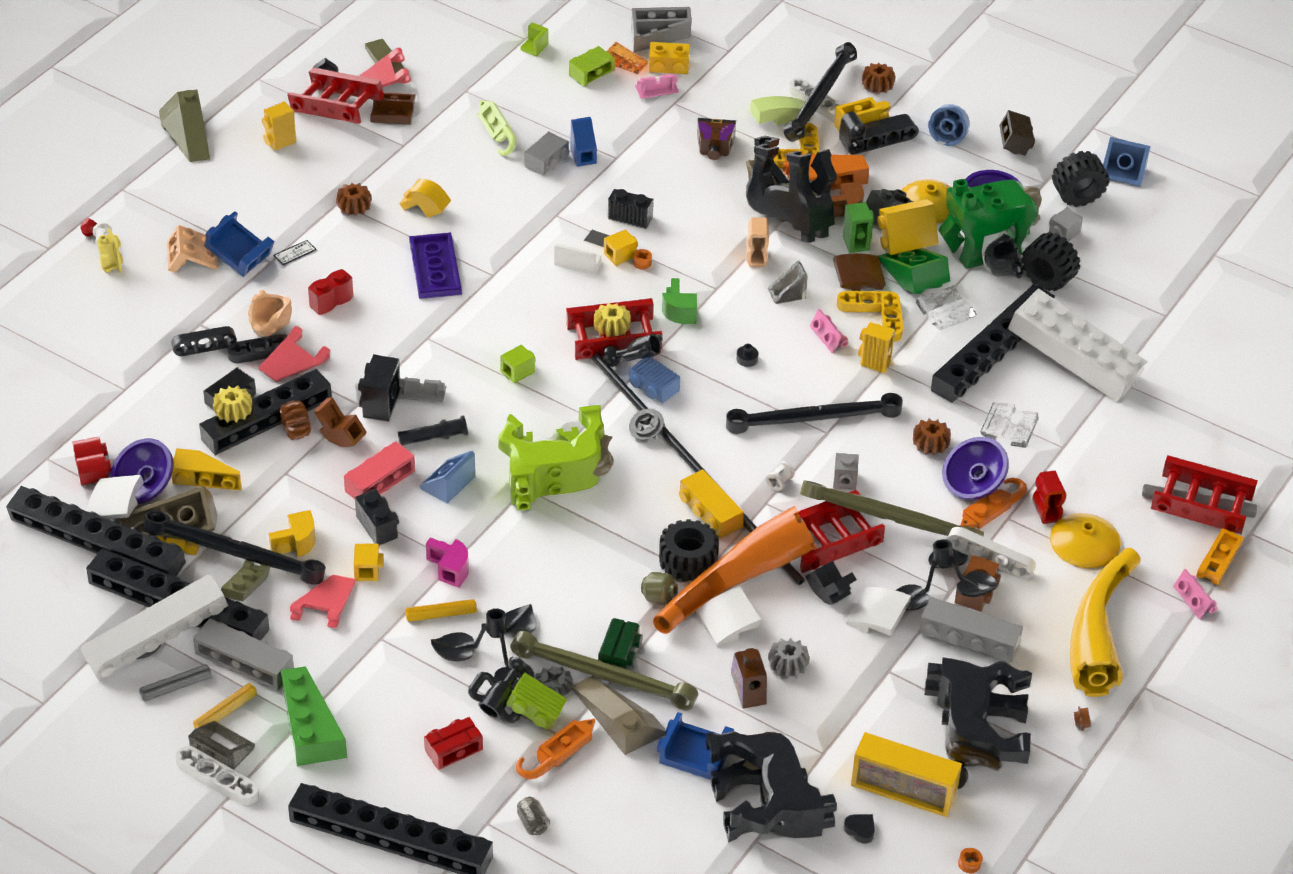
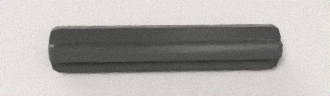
[139,664,212,701]

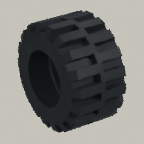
[1052,151,1110,207]
[1021,232,1081,291]
[659,519,719,582]

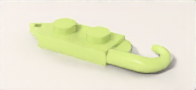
[478,100,517,156]

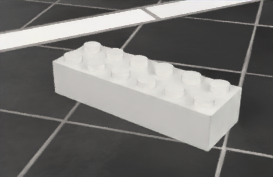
[1008,288,1148,402]

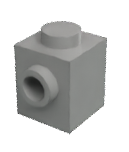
[1049,207,1083,242]
[833,453,859,490]

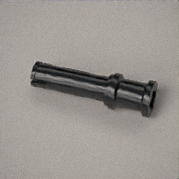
[397,415,468,446]

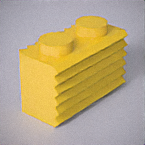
[262,101,297,151]
[858,322,895,373]

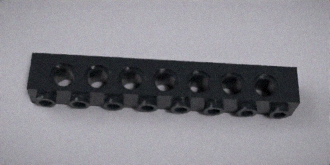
[931,284,1055,403]
[6,485,186,576]
[86,549,270,640]
[288,783,493,874]

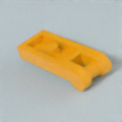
[1196,528,1244,586]

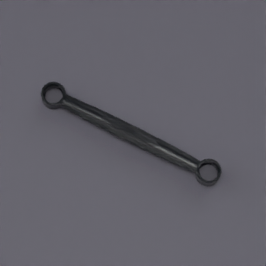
[783,42,857,142]
[726,393,903,434]
[143,510,326,585]

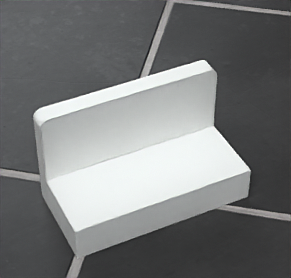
[554,243,602,275]

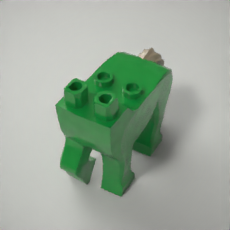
[938,179,1042,269]

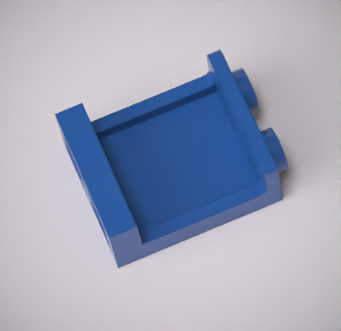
[204,211,275,277]
[657,712,735,780]

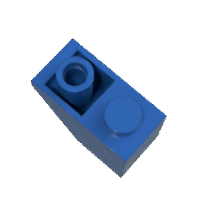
[570,116,597,167]

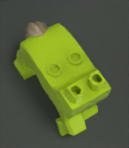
[498,405,614,511]

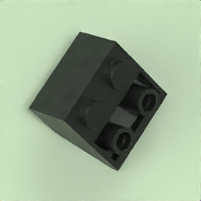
[866,189,914,226]

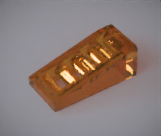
[607,42,648,74]

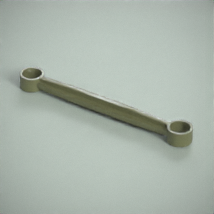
[799,480,985,544]
[510,631,699,711]

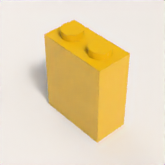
[877,199,939,255]

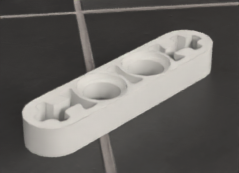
[789,78,842,123]
[947,527,1036,579]
[175,746,259,806]

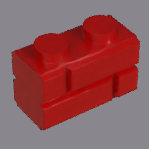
[424,717,483,770]

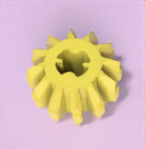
[594,303,631,337]
[213,386,252,423]

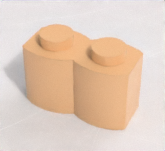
[747,217,769,267]

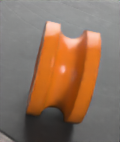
[633,249,652,270]
[958,848,983,873]

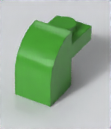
[662,278,697,324]

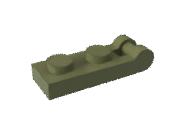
[221,560,270,602]

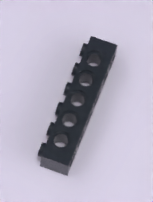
[199,368,332,456]

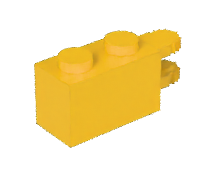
[834,97,891,133]

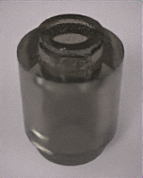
[517,796,550,835]

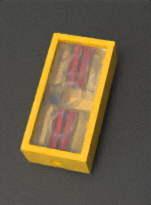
[851,732,962,817]

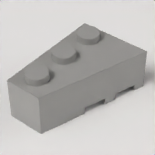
[631,7,692,53]

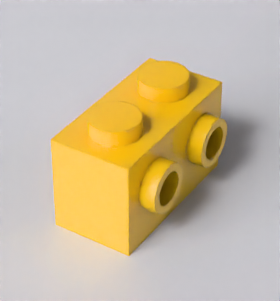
[649,42,690,74]

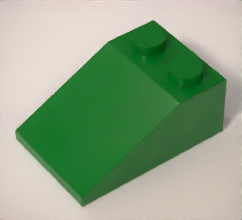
[878,248,950,294]

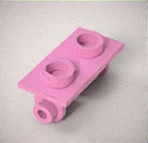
[635,73,679,99]
[810,309,848,353]
[1173,569,1217,619]

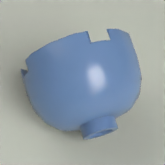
[928,104,970,146]

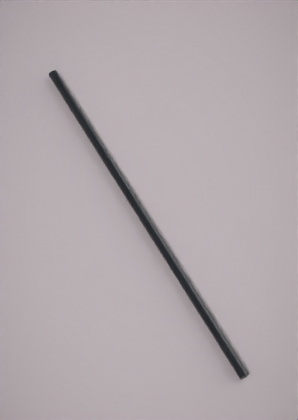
[592,353,805,585]

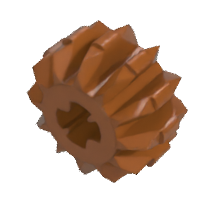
[861,62,896,94]
[336,182,372,216]
[280,400,311,440]
[912,418,951,456]

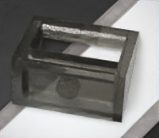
[188,721,255,770]

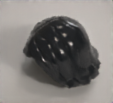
[984,233,1024,279]

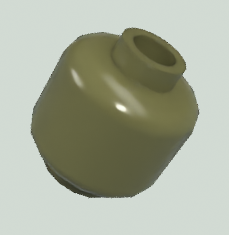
[641,572,678,605]

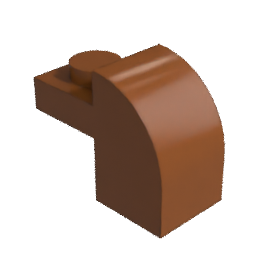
[831,182,864,217]
[313,397,367,447]

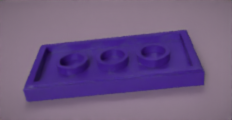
[409,232,462,299]

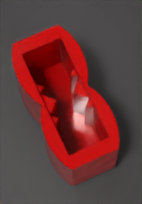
[308,269,354,315]
[72,436,112,485]
[1032,470,1066,524]

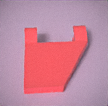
[359,47,411,88]
[258,326,331,382]
[290,575,356,628]

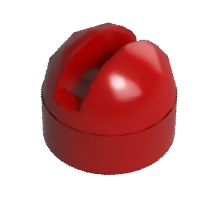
[80,218,97,237]

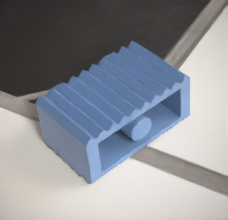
[629,357,680,404]

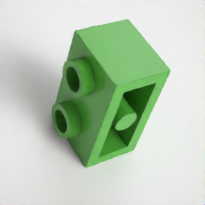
[842,202,874,253]

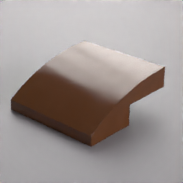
[370,93,416,125]
[833,253,886,291]

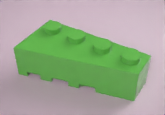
[281,666,347,766]

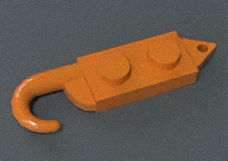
[960,477,1028,529]
[515,718,595,780]

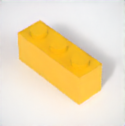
[679,469,744,539]

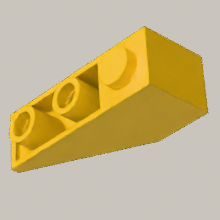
[172,448,242,490]

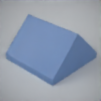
[1103,137,1151,186]
[419,450,476,504]

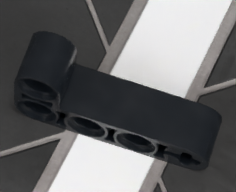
[839,112,919,155]

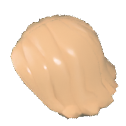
[248,290,292,337]

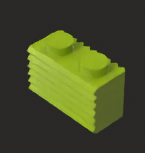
[569,46,615,86]
[506,673,567,730]

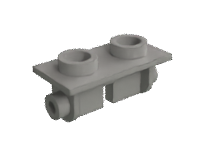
[399,376,447,403]

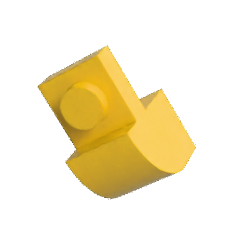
[399,179,452,218]
[268,510,316,557]

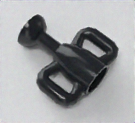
[604,334,663,367]
[468,656,531,723]

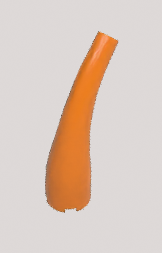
[653,506,817,634]

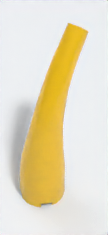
[1070,548,1141,697]

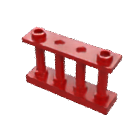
[287,68,384,124]
[566,298,663,360]
[1151,455,1258,535]
[798,490,885,573]

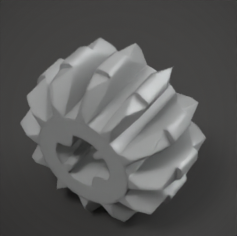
[768,637,810,679]

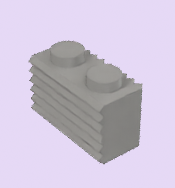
[524,131,570,176]

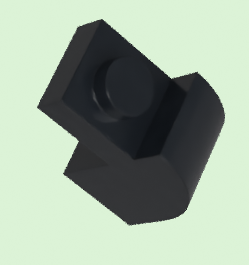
[805,560,857,605]

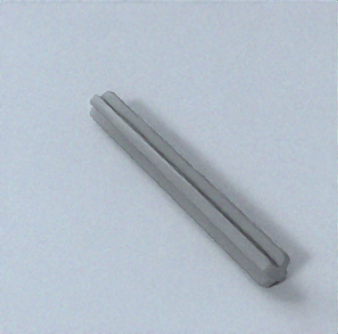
[1142,484,1257,518]

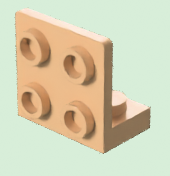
[167,225,219,273]

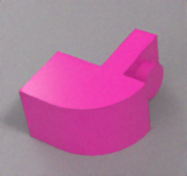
[426,537,469,588]

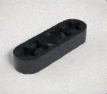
[171,326,237,356]
[227,334,288,364]

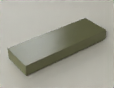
[365,38,407,76]

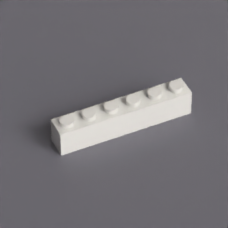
[79,573,228,680]

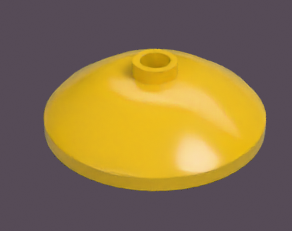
[902,179,951,223]
[1050,513,1121,568]

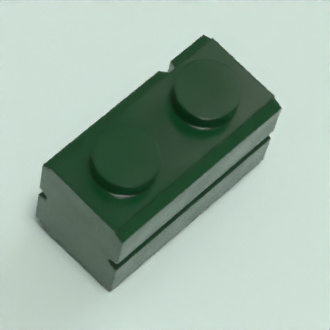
[598,618,643,669]

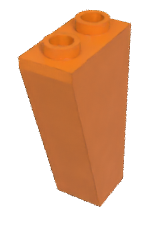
[782,154,870,190]

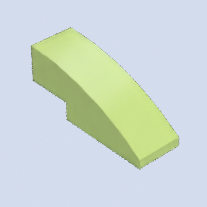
[750,96,805,125]

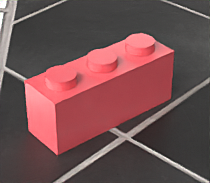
[344,441,415,499]

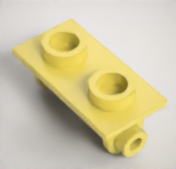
[97,228,123,273]

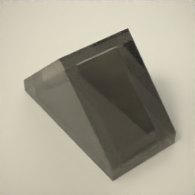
[767,261,808,304]

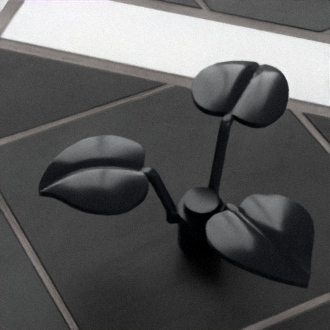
[896,539,999,611]
[431,604,536,690]

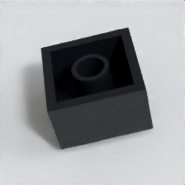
[358,354,401,422]

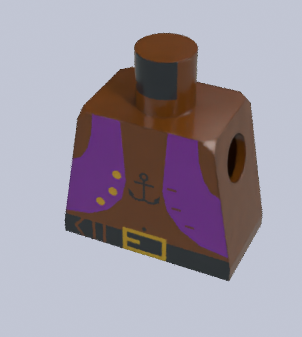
[697,118,736,160]
[731,648,767,709]

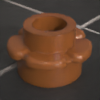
[1073,706,1091,731]

